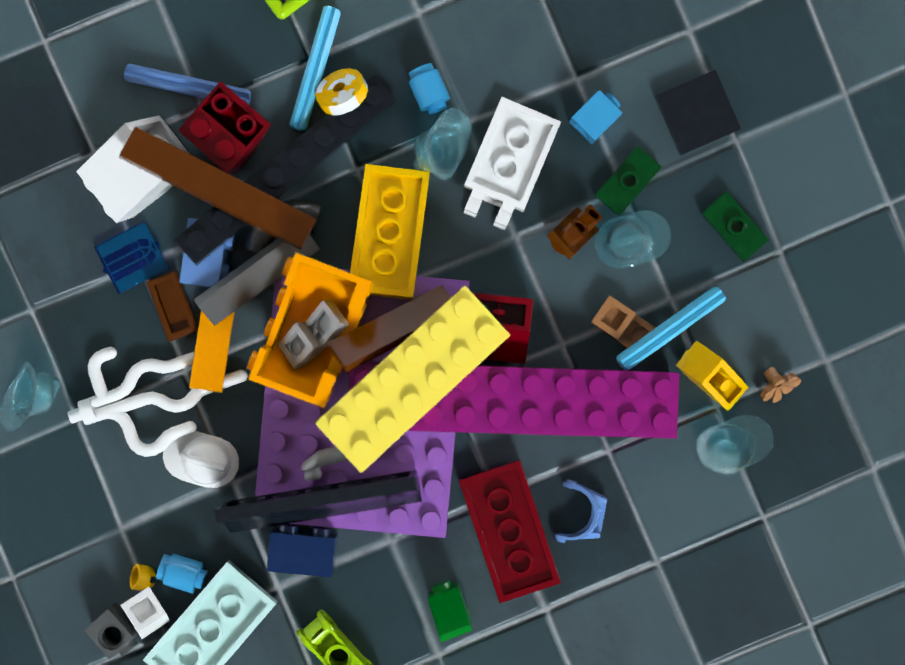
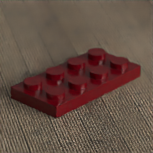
[459,459,561,603]

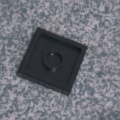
[655,70,741,156]

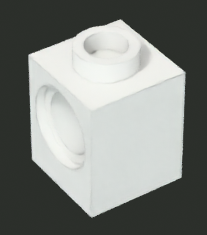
[121,587,170,639]

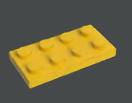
[350,164,430,300]

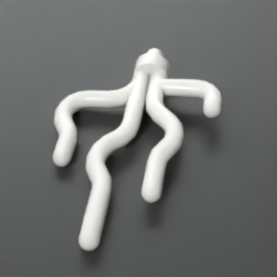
[68,346,248,457]

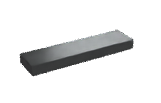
[194,234,320,326]

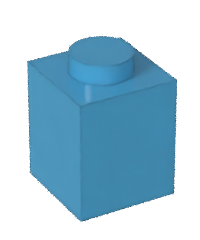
[569,90,622,145]

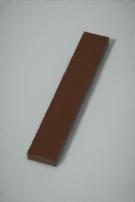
[119,127,316,250]

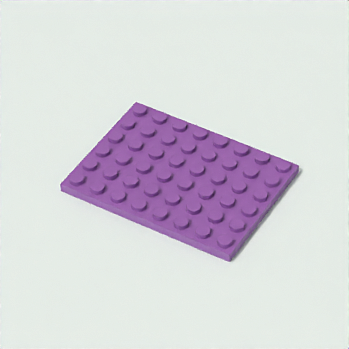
[255,269,470,538]

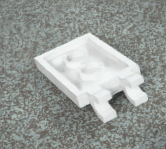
[464,97,561,230]

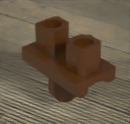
[547,204,603,259]

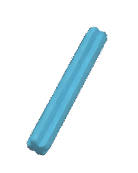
[289,6,341,132]
[616,287,726,370]

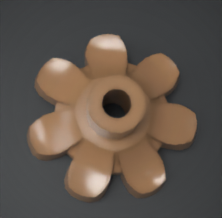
[760,367,801,403]

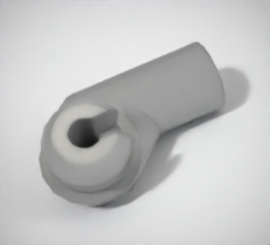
[301,446,347,481]

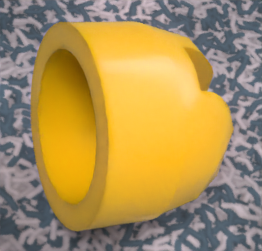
[130,564,156,591]

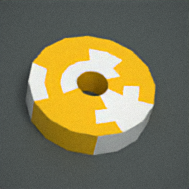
[315,68,368,115]

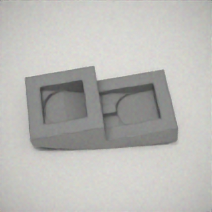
[278,299,349,369]

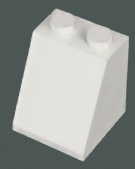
[76,115,189,223]

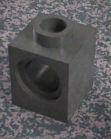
[84,603,138,660]

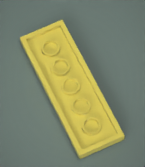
[315,286,510,473]

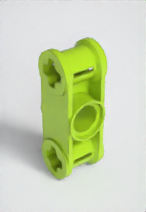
[296,609,374,665]

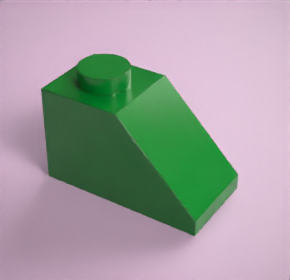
[427,580,472,642]

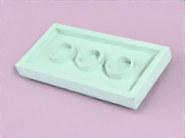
[143,560,278,665]

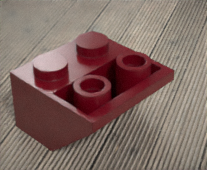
[178,81,271,177]
[473,293,534,364]

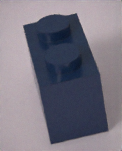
[266,524,338,578]

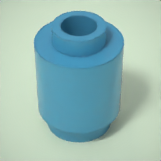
[408,63,450,115]
[156,553,207,594]

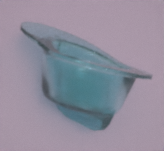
[413,108,472,180]
[595,210,671,269]
[1,362,60,432]
[696,415,774,475]

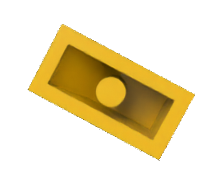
[676,340,749,411]

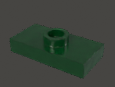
[594,146,662,217]
[700,191,769,262]

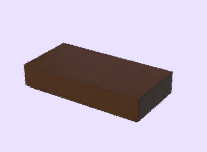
[146,270,199,342]

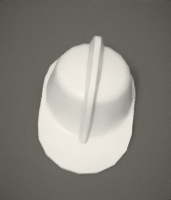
[163,431,239,488]

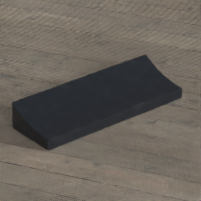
[214,470,422,533]

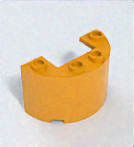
[247,253,373,408]

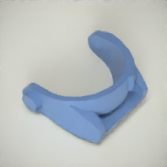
[553,479,607,543]

